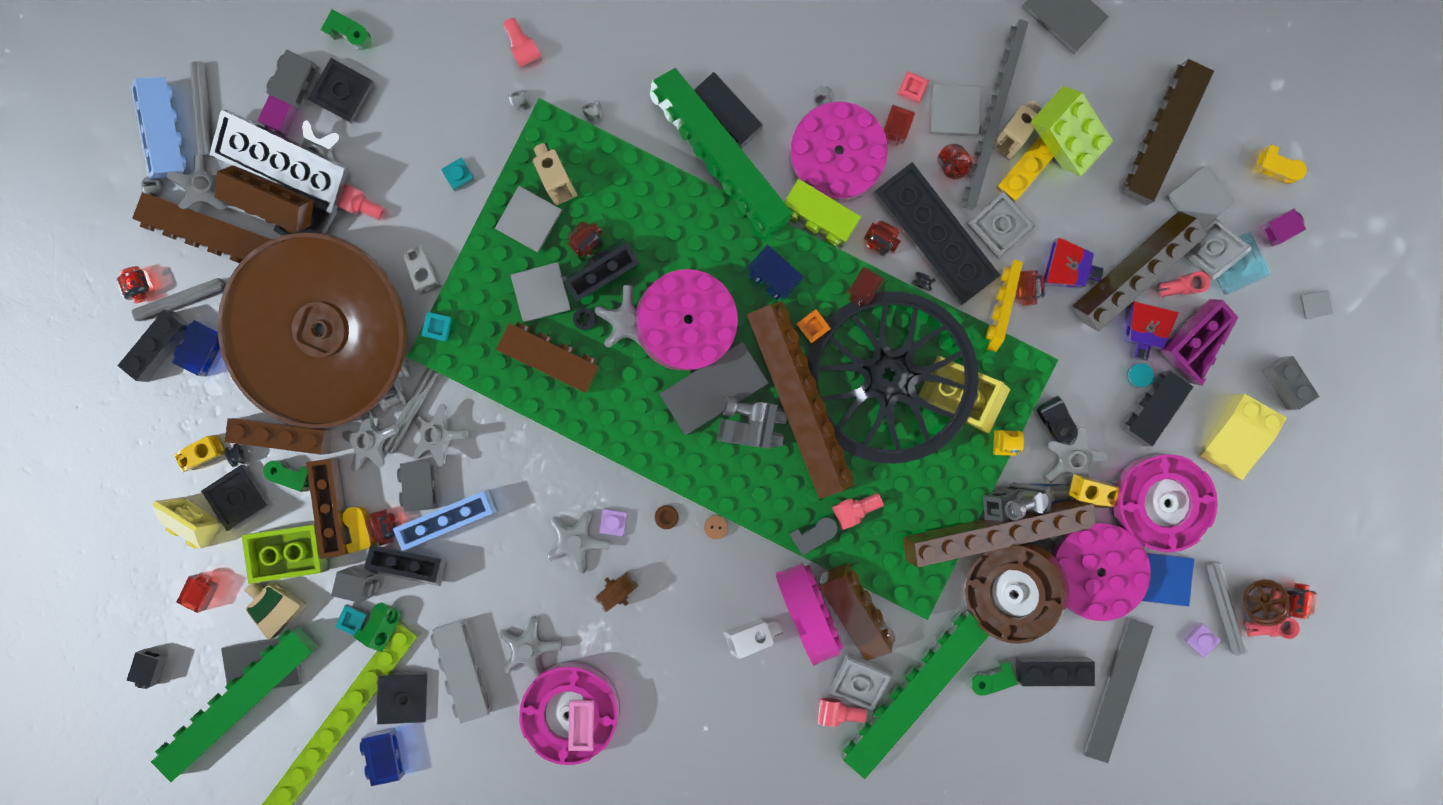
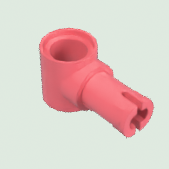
[503,18,541,68]
[338,184,385,220]
[1158,271,1210,298]
[832,493,884,530]
[1246,614,1300,639]
[818,698,867,727]

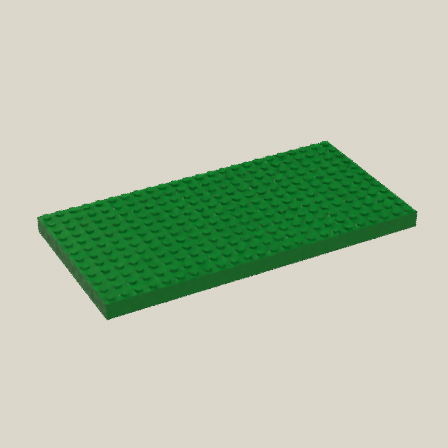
[407,98,1058,620]

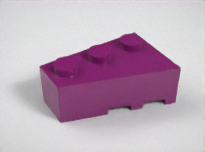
[1159,299,1238,386]

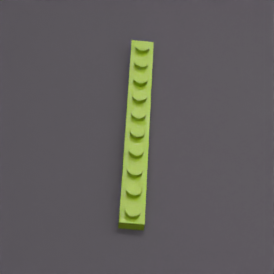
[262,621,419,805]

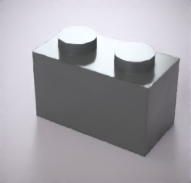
[266,49,319,110]
[1262,356,1320,410]
[397,460,438,512]
[331,567,379,603]

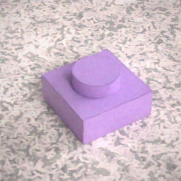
[599,509,627,537]
[1184,623,1221,658]

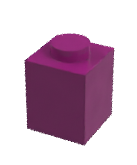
[257,95,298,136]
[1260,208,1306,246]

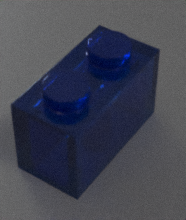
[747,244,804,302]
[172,320,220,377]
[360,728,405,786]

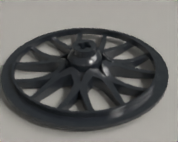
[807,291,979,464]

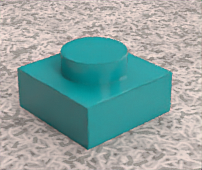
[441,157,475,191]
[421,312,453,342]
[335,604,369,636]

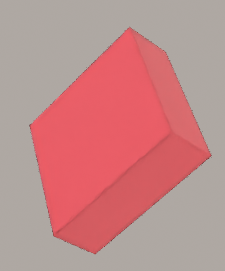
[897,71,929,104]

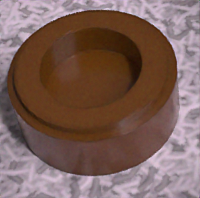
[654,505,679,529]

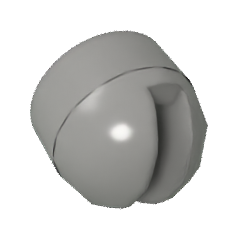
[813,86,833,106]
[508,90,529,110]
[582,101,603,121]
[141,176,164,196]

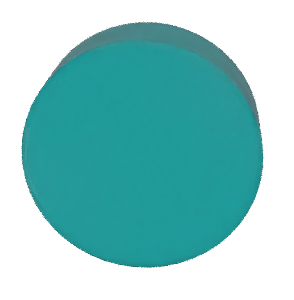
[1127,363,1154,387]

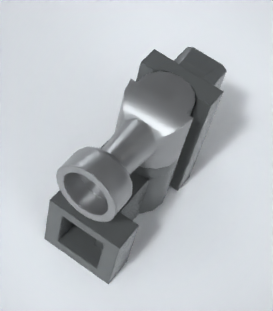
[717,396,787,449]
[983,482,1055,522]

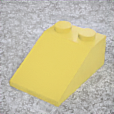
[918,356,1010,433]
[1199,394,1287,480]
[152,497,222,549]

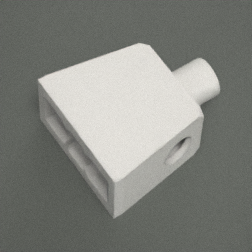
[723,619,783,659]

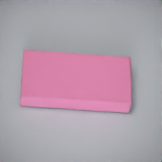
[568,700,594,751]

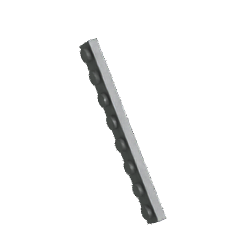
[961,19,1029,210]

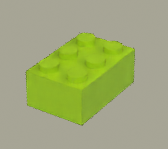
[1031,86,1113,176]
[784,179,861,248]
[241,524,329,584]

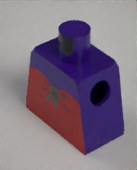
[1042,238,1104,288]
[1124,301,1179,361]

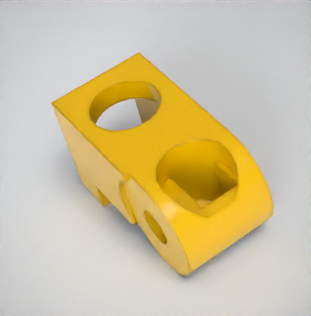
[1254,144,1307,184]
[993,430,1024,456]
[174,435,225,472]
[1068,474,1120,507]
[342,506,377,554]

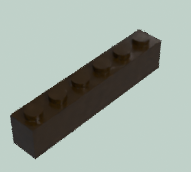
[1121,59,1214,205]
[1072,211,1207,332]

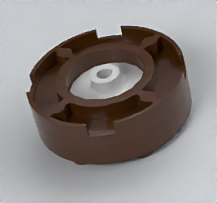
[965,542,1069,644]

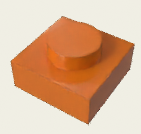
[796,309,831,344]

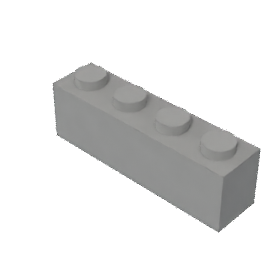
[431,619,492,724]

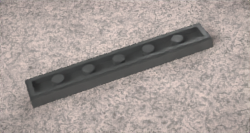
[1083,618,1154,763]

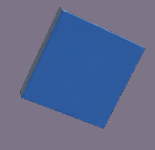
[1142,553,1194,607]

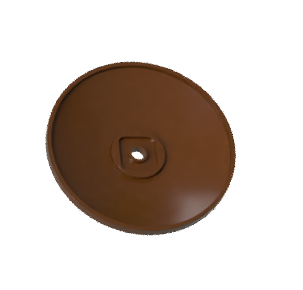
[218,233,407,428]

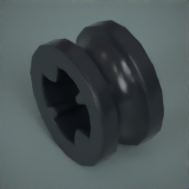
[911,272,936,291]
[573,308,596,331]
[224,444,247,467]

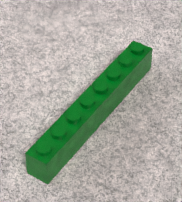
[650,67,793,238]
[841,610,990,779]
[151,626,319,783]

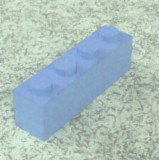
[131,77,186,179]
[393,490,497,551]

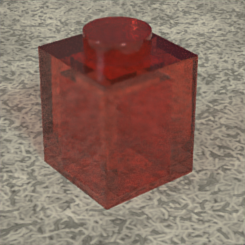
[883,105,915,145]
[846,266,885,307]
[176,573,219,613]

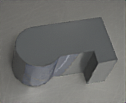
[789,516,837,556]

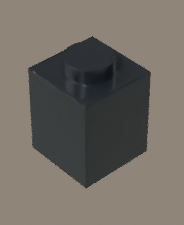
[127,649,168,689]

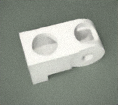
[403,244,441,295]

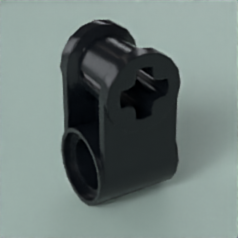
[1036,396,1078,443]

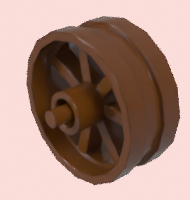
[594,571,639,613]
[1243,579,1291,627]

